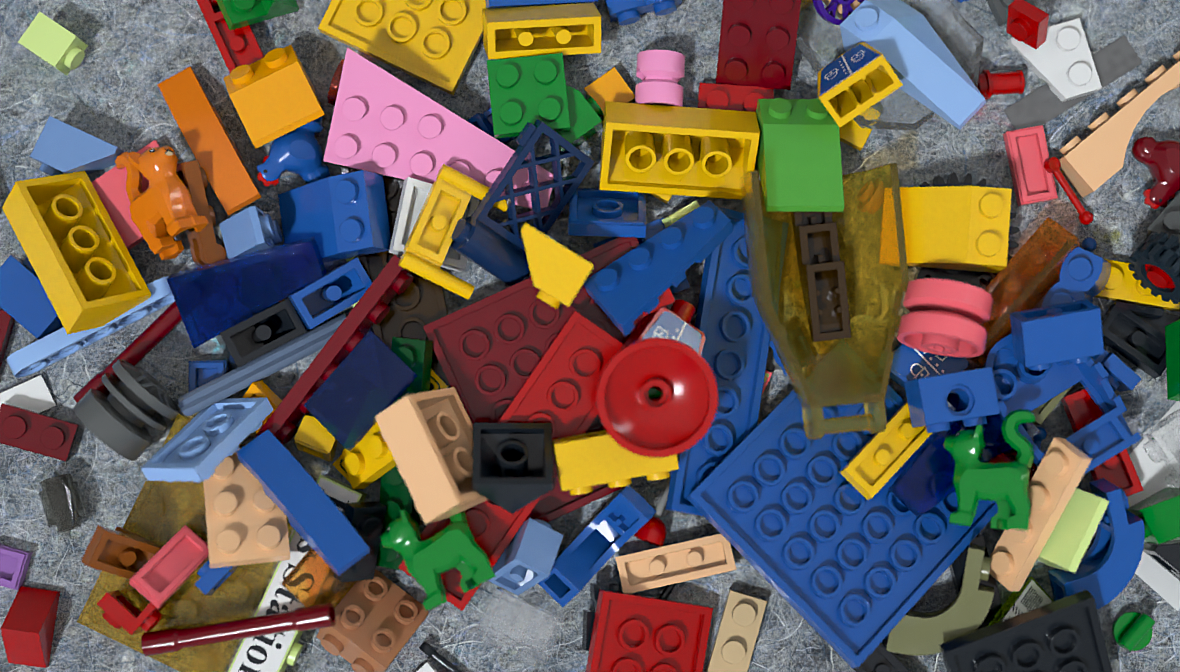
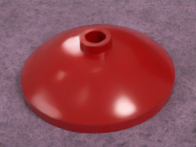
[596,337,718,458]

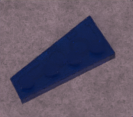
[167,237,327,348]
[889,410,1040,516]

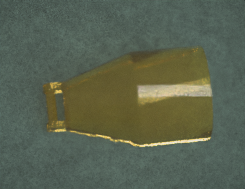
[740,163,909,440]

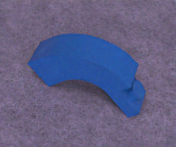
[1048,478,1145,610]
[538,485,657,607]

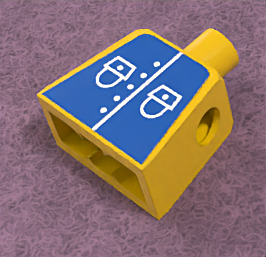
[817,42,903,128]

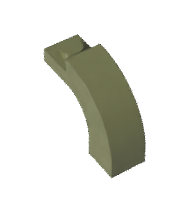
[886,544,994,656]

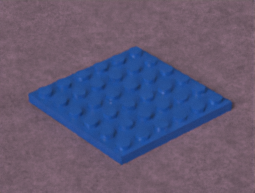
[686,339,998,668]

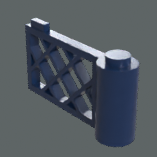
[450,119,595,286]

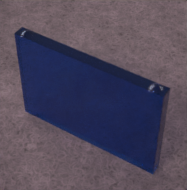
[303,330,418,451]

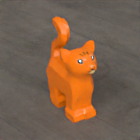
[115,145,209,260]

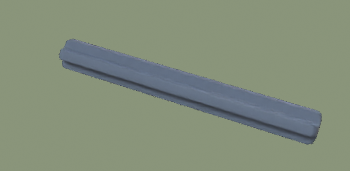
[177,314,347,416]

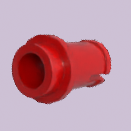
[974,70,1025,99]

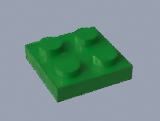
[486,53,570,138]

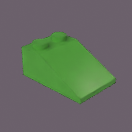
[756,98,844,212]

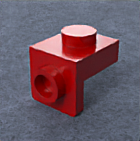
[97,590,167,635]

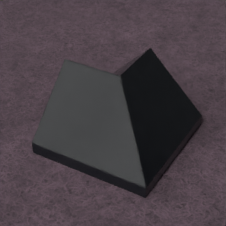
[472,423,553,514]

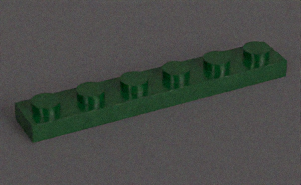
[376,337,433,571]

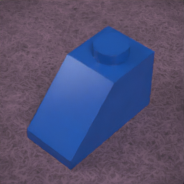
[285,257,372,329]

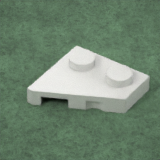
[1007,18,1102,102]

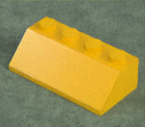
[599,101,760,200]
[2,171,152,334]

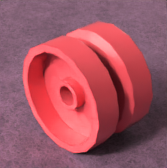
[896,278,993,357]

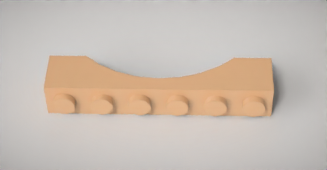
[1059,50,1180,197]

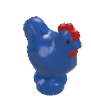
[256,116,330,187]

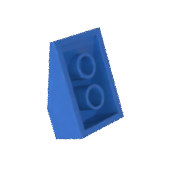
[278,170,391,269]

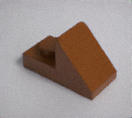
[81,525,162,579]

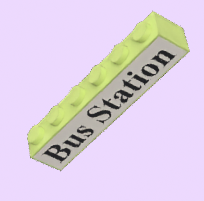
[228,475,367,672]

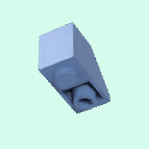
[219,206,283,265]

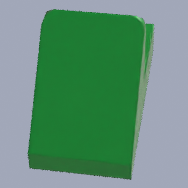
[216,0,299,30]

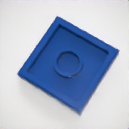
[568,188,646,238]

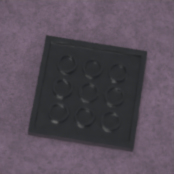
[939,589,1112,672]

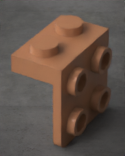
[316,569,428,672]

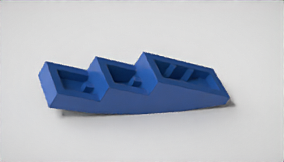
[236,430,370,576]

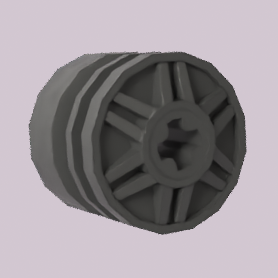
[73,359,181,461]

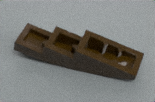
[791,212,851,342]

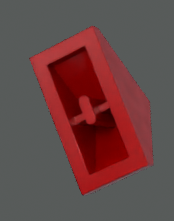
[0,586,60,668]

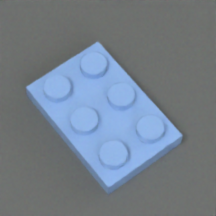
[141,397,274,483]

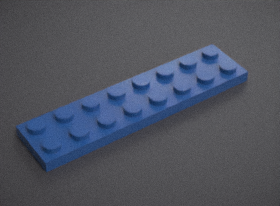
[666,207,787,517]

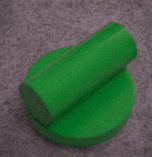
[1112,612,1155,652]

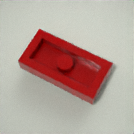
[697,83,774,112]

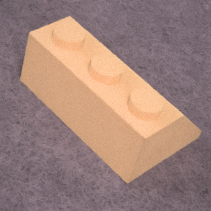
[375,387,488,524]

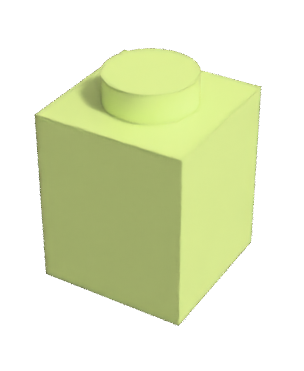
[18,11,88,76]

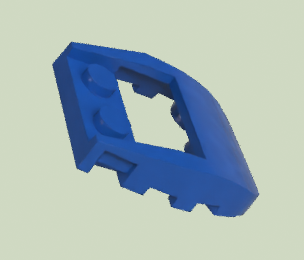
[985,333,1142,474]

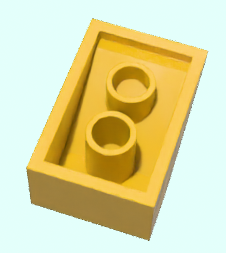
[882,186,1012,273]

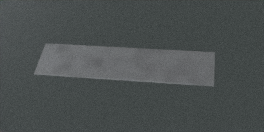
[1003,35,1142,130]

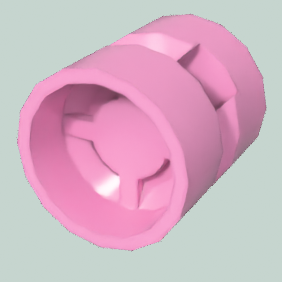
[635,50,685,107]

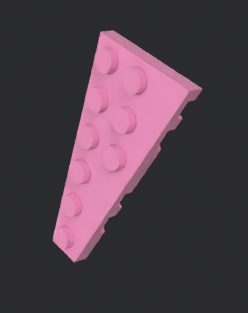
[323,47,554,209]

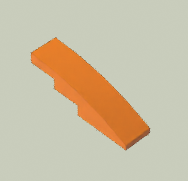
[157,67,262,215]

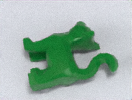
[944,409,1036,531]
[380,509,496,611]

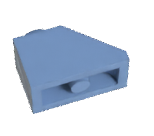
[30,116,124,176]
[488,518,563,596]

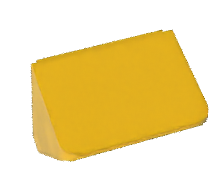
[294,415,340,462]

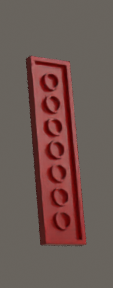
[398,310,624,611]

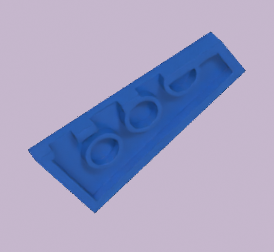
[583,200,734,337]

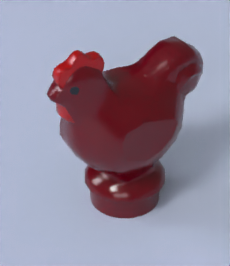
[1131,136,1180,209]

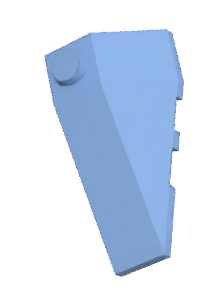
[840,0,986,130]

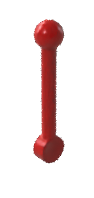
[1044,157,1094,225]

